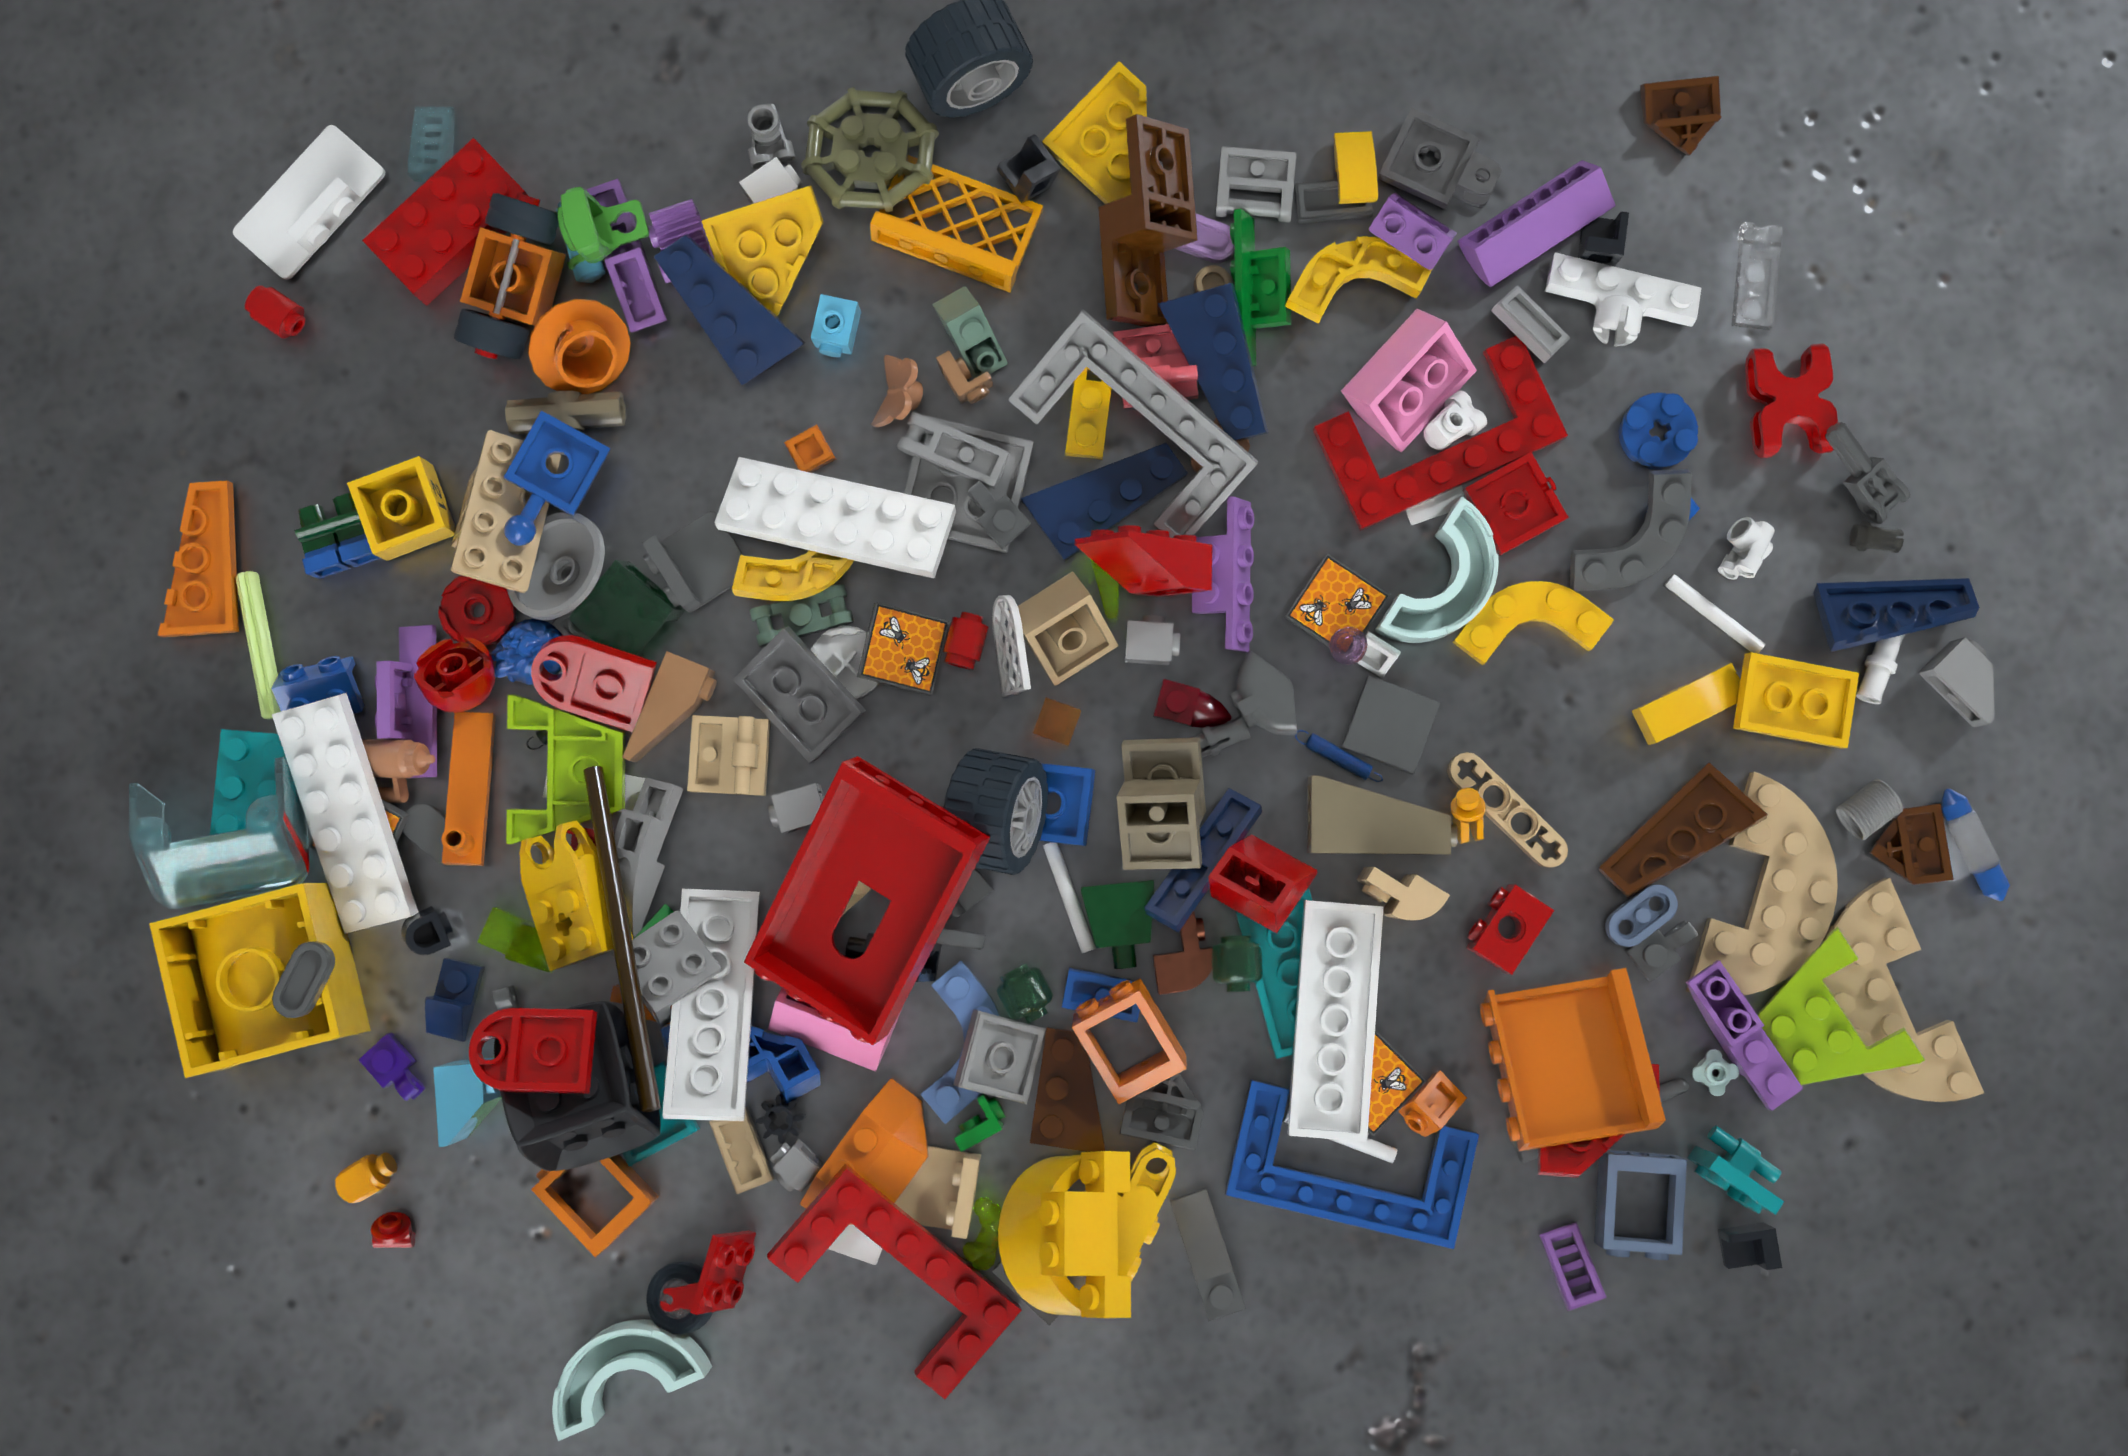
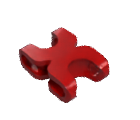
[1745,343,1838,458]

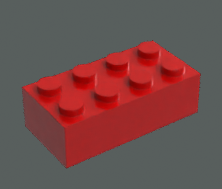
[362,137,528,306]

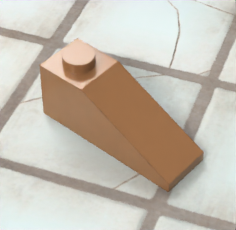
[622,651,717,763]

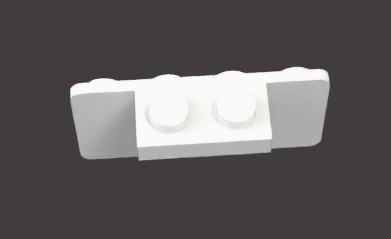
[233,125,385,280]

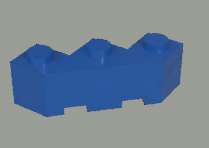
[660,1025,821,1104]

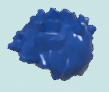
[491,618,563,685]

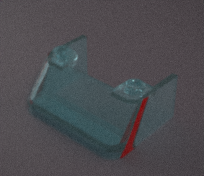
[129,757,309,908]

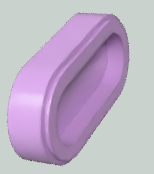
[1174,214,1235,263]

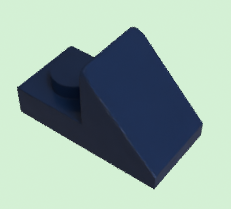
[425,958,485,1042]

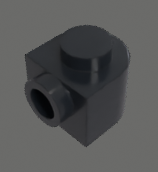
[401,906,453,955]

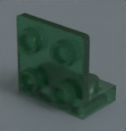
[570,560,685,656]

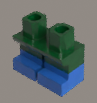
[294,493,382,579]

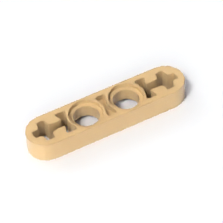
[1447,752,1568,868]

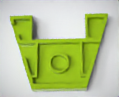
[506,694,626,844]
[1757,927,1925,1085]

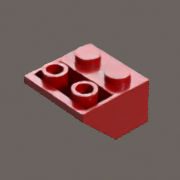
[1208,834,1318,933]

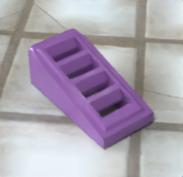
[1539,1222,1607,1311]

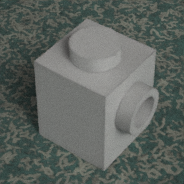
[1125,615,1180,665]

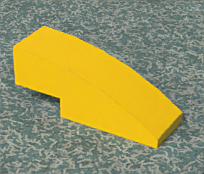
[1632,663,1740,745]

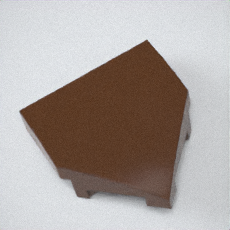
[1640,76,1722,156]
[1869,804,1954,885]

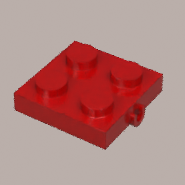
[1462,452,1569,556]

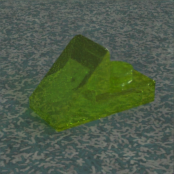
[477,907,551,972]

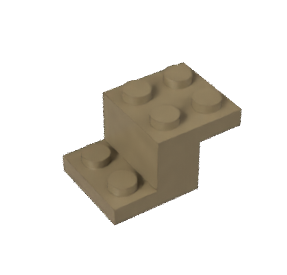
[1116,738,1206,870]

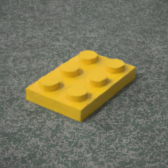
[1733,652,1859,749]

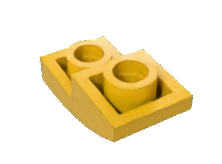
[1333,131,1378,204]

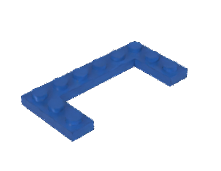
[1225,1079,1479,1249]

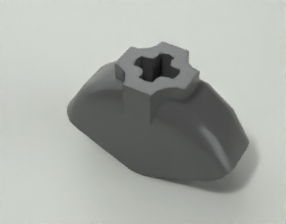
[1229,651,1297,735]

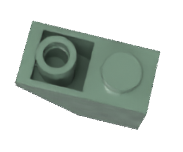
[932,286,1008,379]

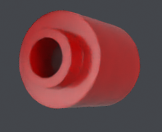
[245,285,306,339]
[943,612,989,670]

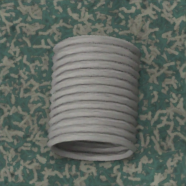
[1836,779,1903,840]

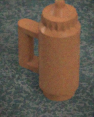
[362,739,436,803]

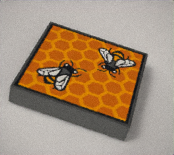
[1284,554,1391,659]
[857,602,949,696]
[1368,1030,1427,1137]

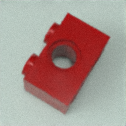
[1466,884,1554,975]

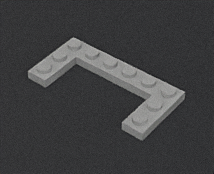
[1008,310,1258,538]

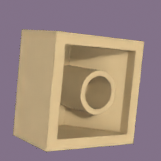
[1009,571,1119,686]

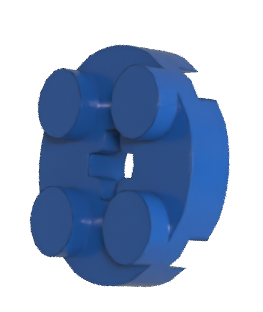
[1619,393,1698,470]

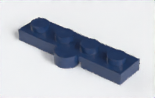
[1144,788,1262,933]

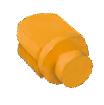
[1450,788,1486,844]
[335,1152,398,1203]

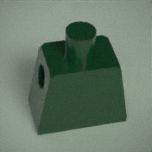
[1081,880,1154,969]

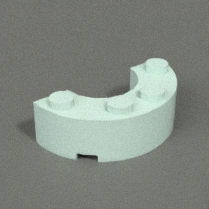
[1374,497,1499,643]
[552,1319,712,1441]

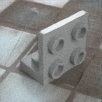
[612,911,721,1028]

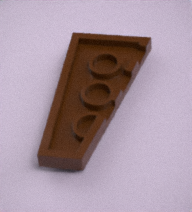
[1599,762,1768,898]

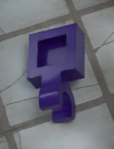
[358,1033,426,1101]

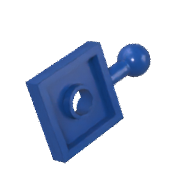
[504,410,611,546]
[1040,763,1096,846]

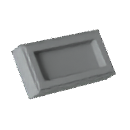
[1491,285,1570,363]

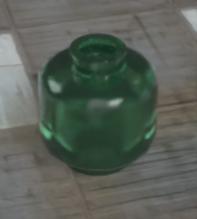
[1211,936,1263,992]
[996,963,1054,1023]

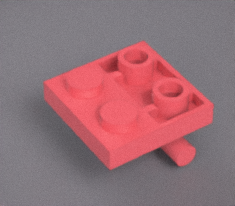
[1113,324,1199,409]

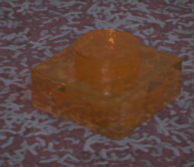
[1033,697,1082,747]

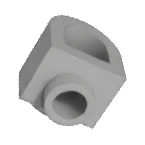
[769,1138,823,1192]

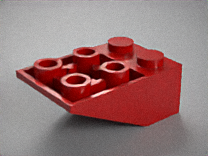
[1074,525,1212,597]

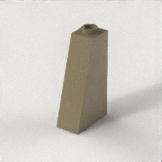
[1307,776,1457,855]

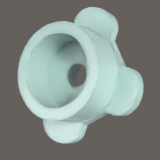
[1692,1049,1739,1096]

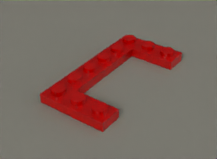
[1313,336,1568,531]
[767,1164,1022,1399]

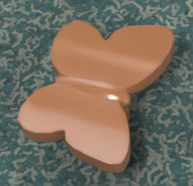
[871,355,923,427]

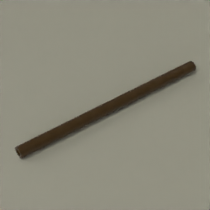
[583,766,661,1113]

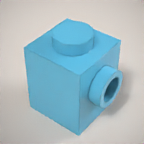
[811,294,861,357]

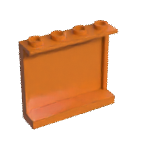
[1480,968,1666,1151]

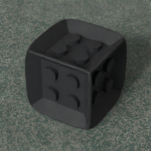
[494,1001,661,1171]

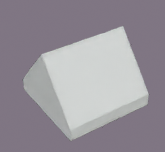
[1350,630,1401,678]

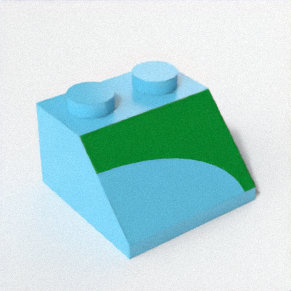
[434,1058,502,1147]

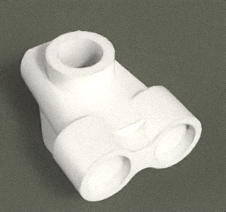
[1424,390,1487,450]
[1718,517,1775,580]

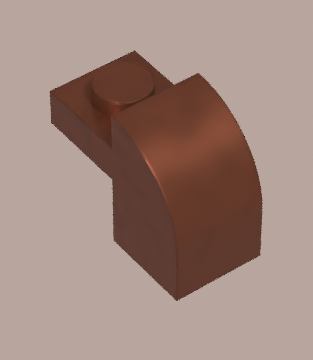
[1152,911,1216,995]

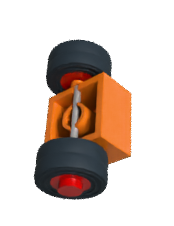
[454,193,566,359]

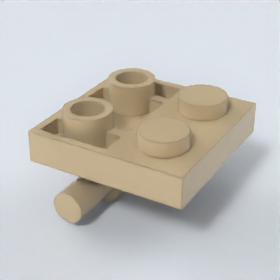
[687,715,771,796]

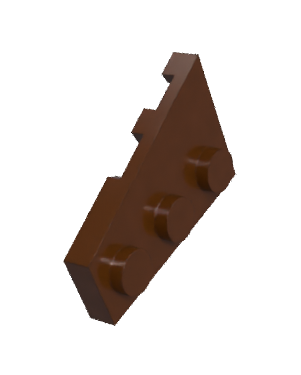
[1030,1027,1106,1152]

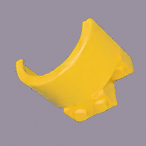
[998,1151,1131,1318]

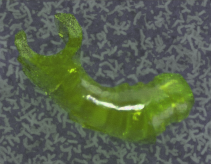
[962,1197,1001,1270]

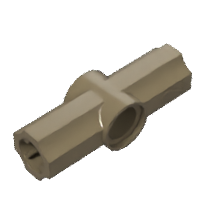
[505,391,626,435]

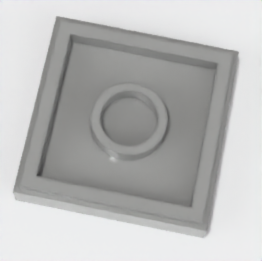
[953,1009,1046,1104]

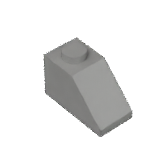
[1919,637,1994,727]

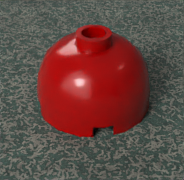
[414,637,495,713]

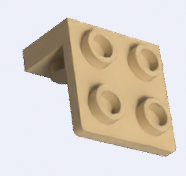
[895,1146,981,1239]

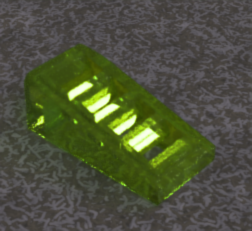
[1091,560,1119,623]

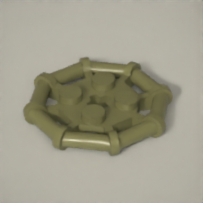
[801,87,939,213]

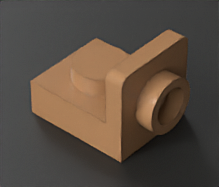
[936,350,993,404]

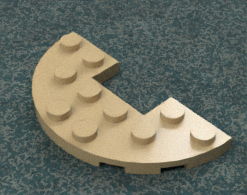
[1686,772,1838,996]
[1823,878,1984,1102]

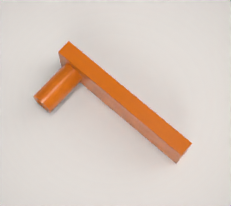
[441,712,496,866]

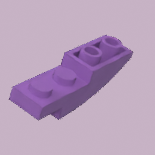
[1686,960,1803,1111]

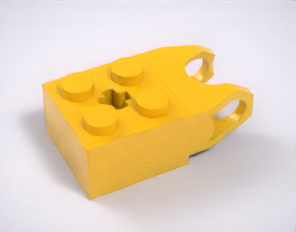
[519,820,633,971]
[1117,1141,1176,1281]

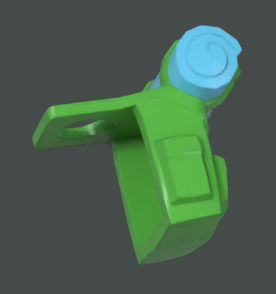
[556,187,649,283]

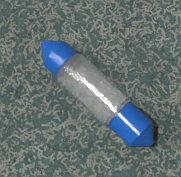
[1941,788,2010,901]

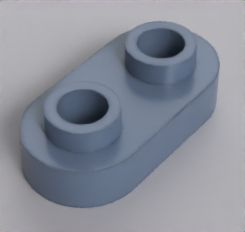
[1605,884,1678,947]

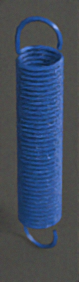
[1295,730,1383,782]

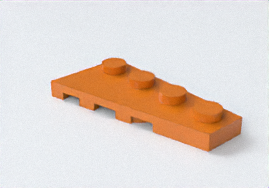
[158,480,239,637]

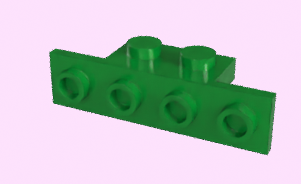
[1230,209,1291,366]

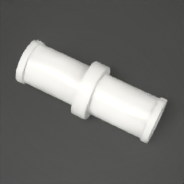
[1856,634,1906,704]

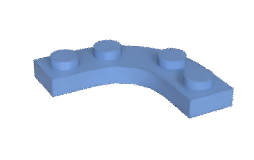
[921,960,1000,1124]

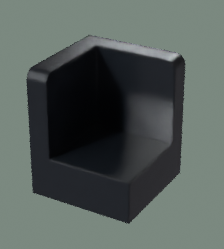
[997,134,1061,203]
[1578,211,1629,266]
[1718,1222,1782,1270]

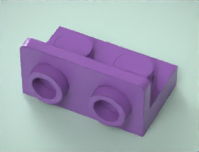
[1369,192,1457,270]

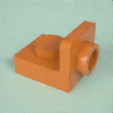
[1398,1070,1467,1137]

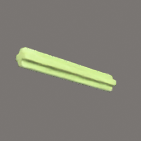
[235,571,281,719]

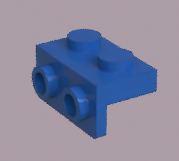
[271,656,365,714]

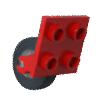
[646,1230,756,1335]

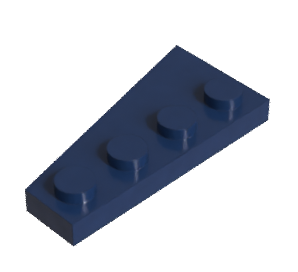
[654,234,805,385]
[1158,283,1268,442]

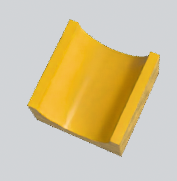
[149,883,371,1078]

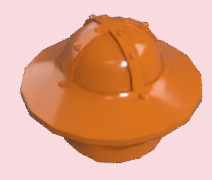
[528,299,631,394]

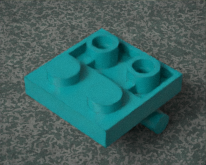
[1687,1125,1784,1215]

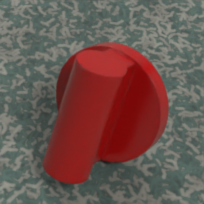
[370,1212,415,1248]

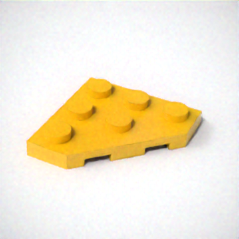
[1042,61,1147,204]
[701,185,824,317]

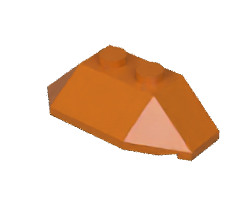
[800,1078,929,1225]

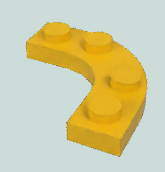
[1285,236,1432,324]
[732,550,854,601]
[1452,581,1614,665]

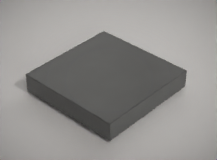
[1341,676,1441,774]

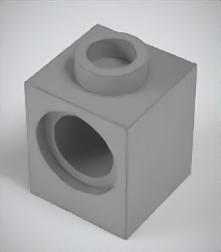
[768,783,824,834]

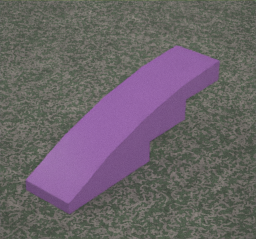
[586,179,667,333]

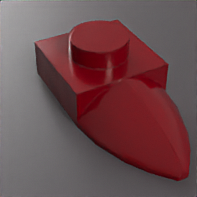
[1153,679,1232,728]

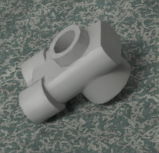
[748,104,796,169]

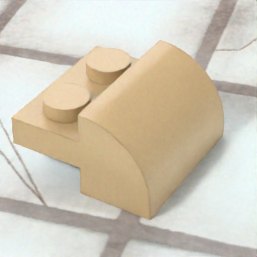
[1357,867,1450,920]

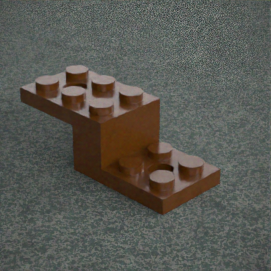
[1098,114,1198,327]

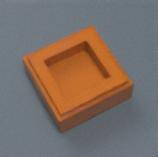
[784,424,836,473]

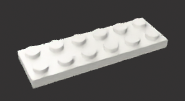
[714,457,956,579]
[272,693,418,934]
[662,889,760,1121]
[1287,900,1383,1142]

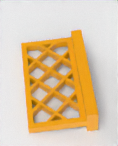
[870,155,1043,293]

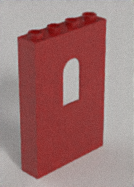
[744,756,990,1045]

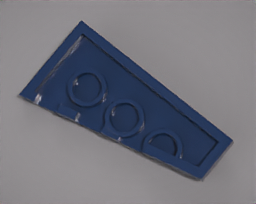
[1021,443,1188,562]
[1813,578,1980,652]

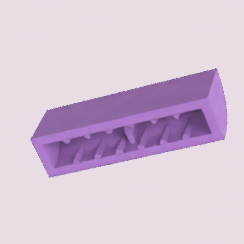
[1458,160,1616,287]

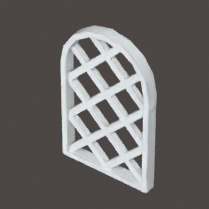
[992,595,1031,698]

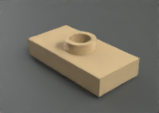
[709,1106,775,1194]

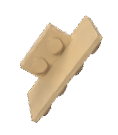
[451,430,561,593]

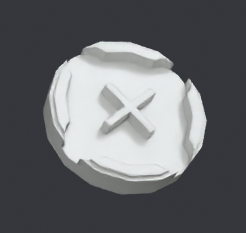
[811,626,879,700]

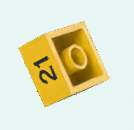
[347,456,456,561]

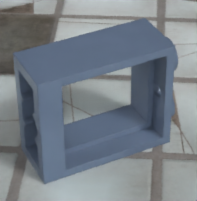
[1594,1150,1687,1260]

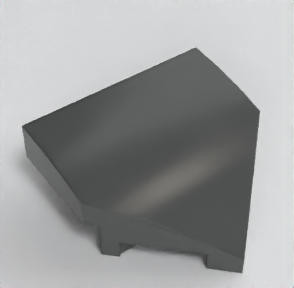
[1120,1073,1204,1150]

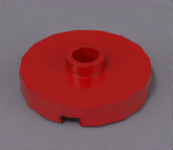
[438,575,517,647]

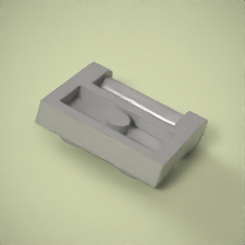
[1215,146,1297,223]

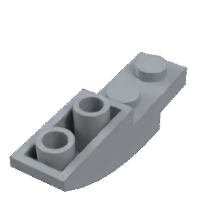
[614,778,683,937]

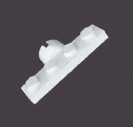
[1545,252,1702,346]

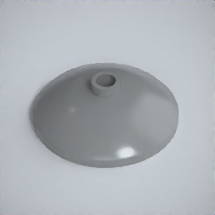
[507,512,605,620]

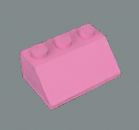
[1341,309,1477,453]
[768,987,902,1072]

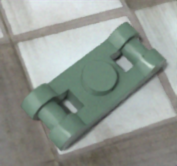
[749,584,854,647]

